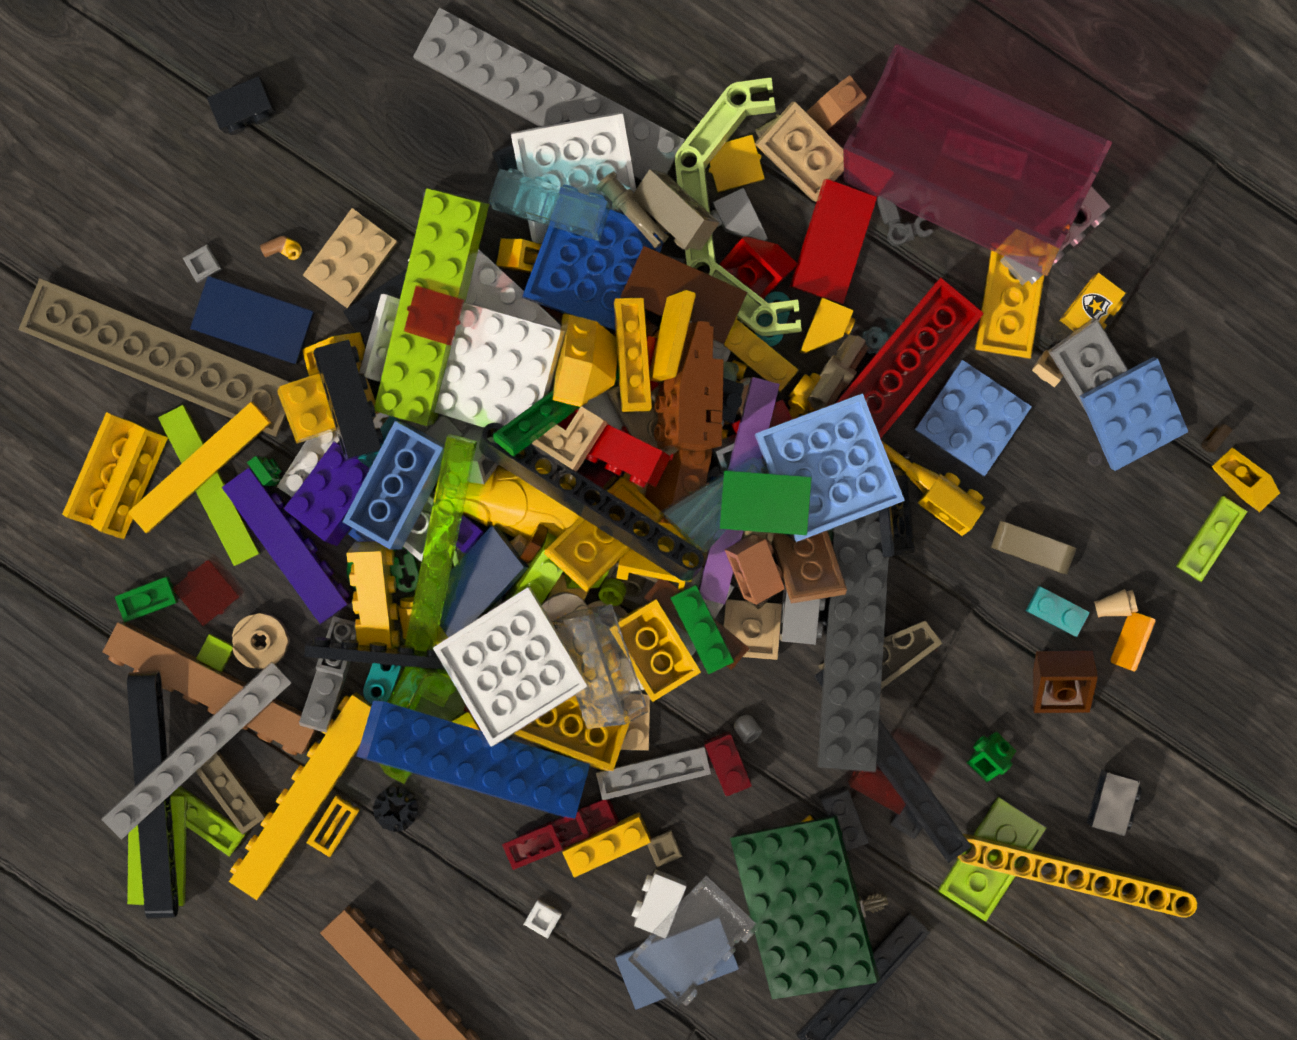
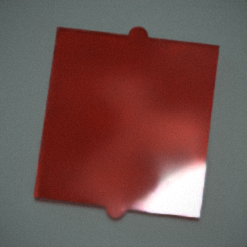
[404,286,464,346]
[174,560,239,626]

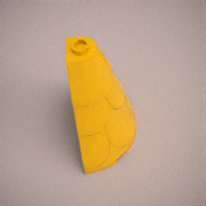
[439,465,580,540]

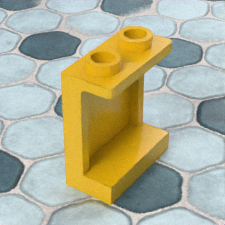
[616,522,699,591]

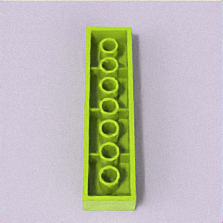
[374,188,489,426]

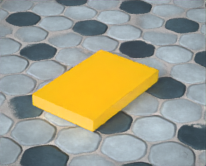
[649,290,696,382]

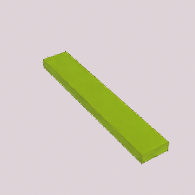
[158,405,261,566]

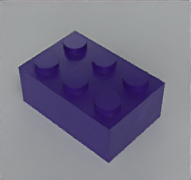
[284,441,370,546]

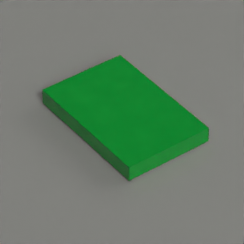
[720,471,812,536]

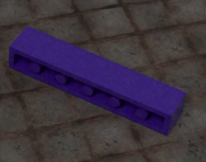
[222,468,351,624]

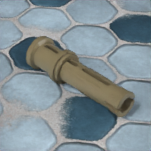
[596,171,669,249]

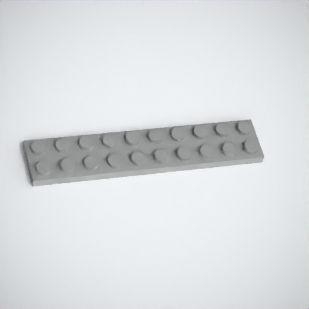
[413,8,685,181]

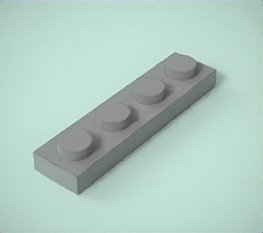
[596,746,711,800]

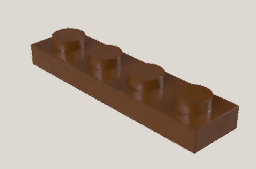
[644,579,750,670]

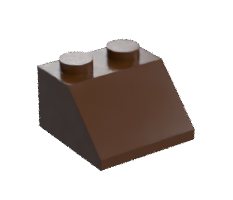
[1033,650,1098,713]

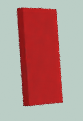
[790,179,877,304]

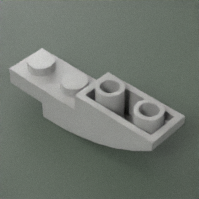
[299,616,357,733]

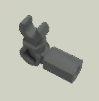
[876,192,933,247]

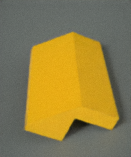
[62,412,168,539]

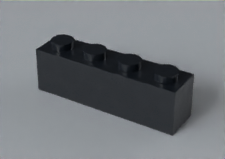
[313,340,384,461]

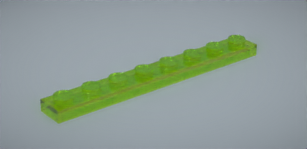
[405,434,477,651]

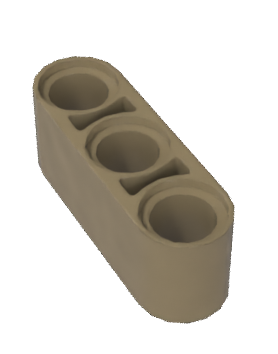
[991,521,1077,575]

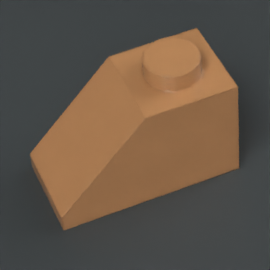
[806,75,867,133]

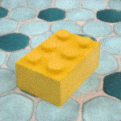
[277,361,379,444]

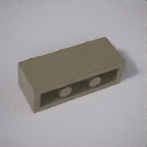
[633,169,719,250]

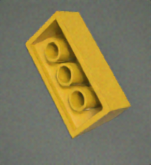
[511,696,631,771]

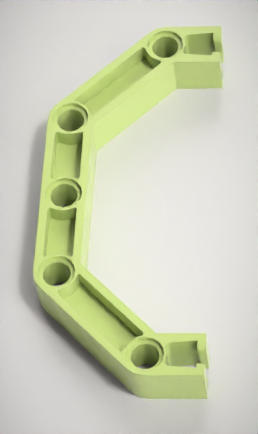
[675,77,802,336]

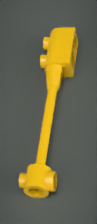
[788,373,985,536]

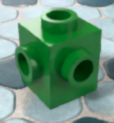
[967,731,1016,782]

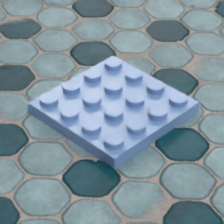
[755,393,905,542]

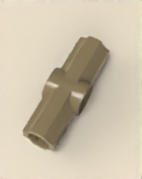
[807,334,869,410]

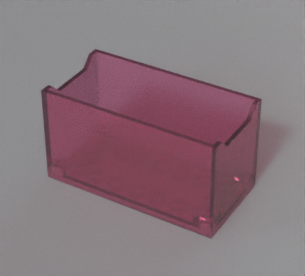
[843,44,1113,276]

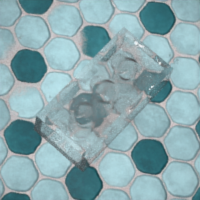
[552,604,649,729]

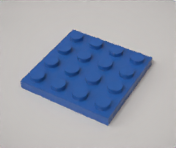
[522,191,667,333]

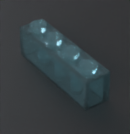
[489,168,610,241]

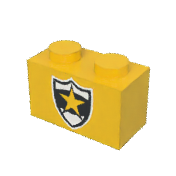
[1059,273,1125,332]

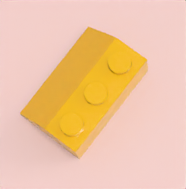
[608,599,701,702]

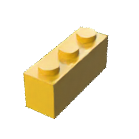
[562,812,651,878]

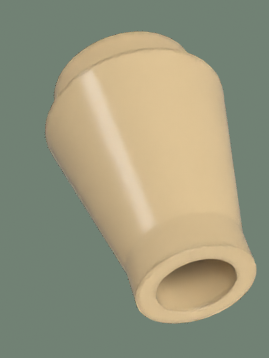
[1094,589,1138,618]

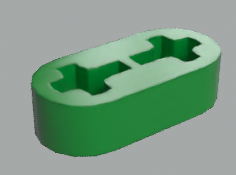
[390,547,421,592]

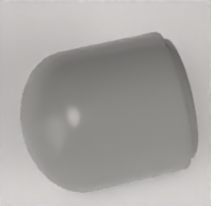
[734,715,762,743]

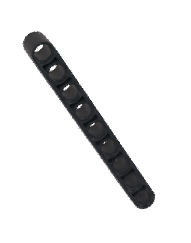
[479,423,704,581]
[127,671,179,919]

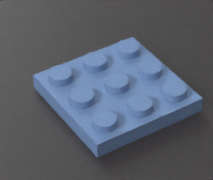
[1079,357,1188,471]
[914,360,1032,476]

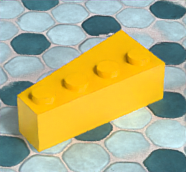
[347,541,400,648]

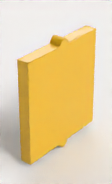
[709,135,765,193]

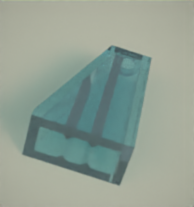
[660,457,770,553]

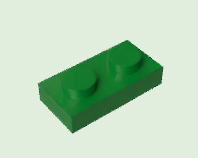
[247,456,282,486]
[115,577,179,623]

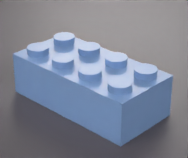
[343,421,454,549]

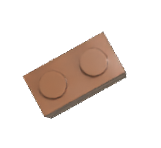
[724,534,785,605]

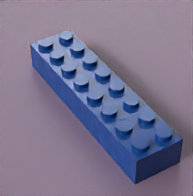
[357,701,590,819]

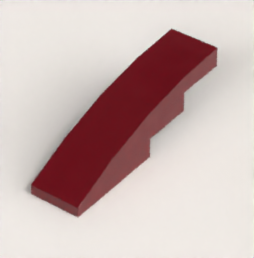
[502,799,619,870]

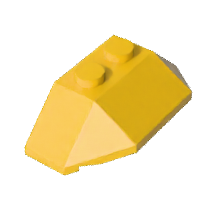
[553,313,618,407]

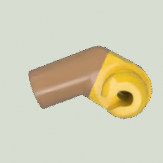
[260,236,302,260]

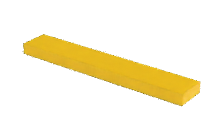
[128,402,271,533]

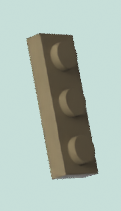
[196,751,266,835]

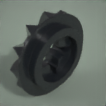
[373,787,418,832]

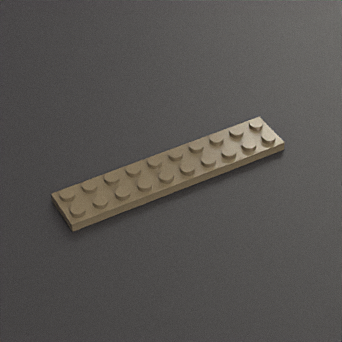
[18,278,291,437]

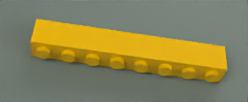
[229,692,372,900]

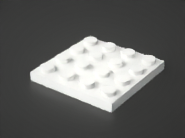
[511,112,639,244]
[435,302,565,427]
[433,587,590,747]

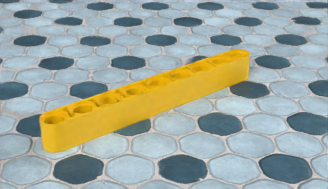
[957,834,1197,918]

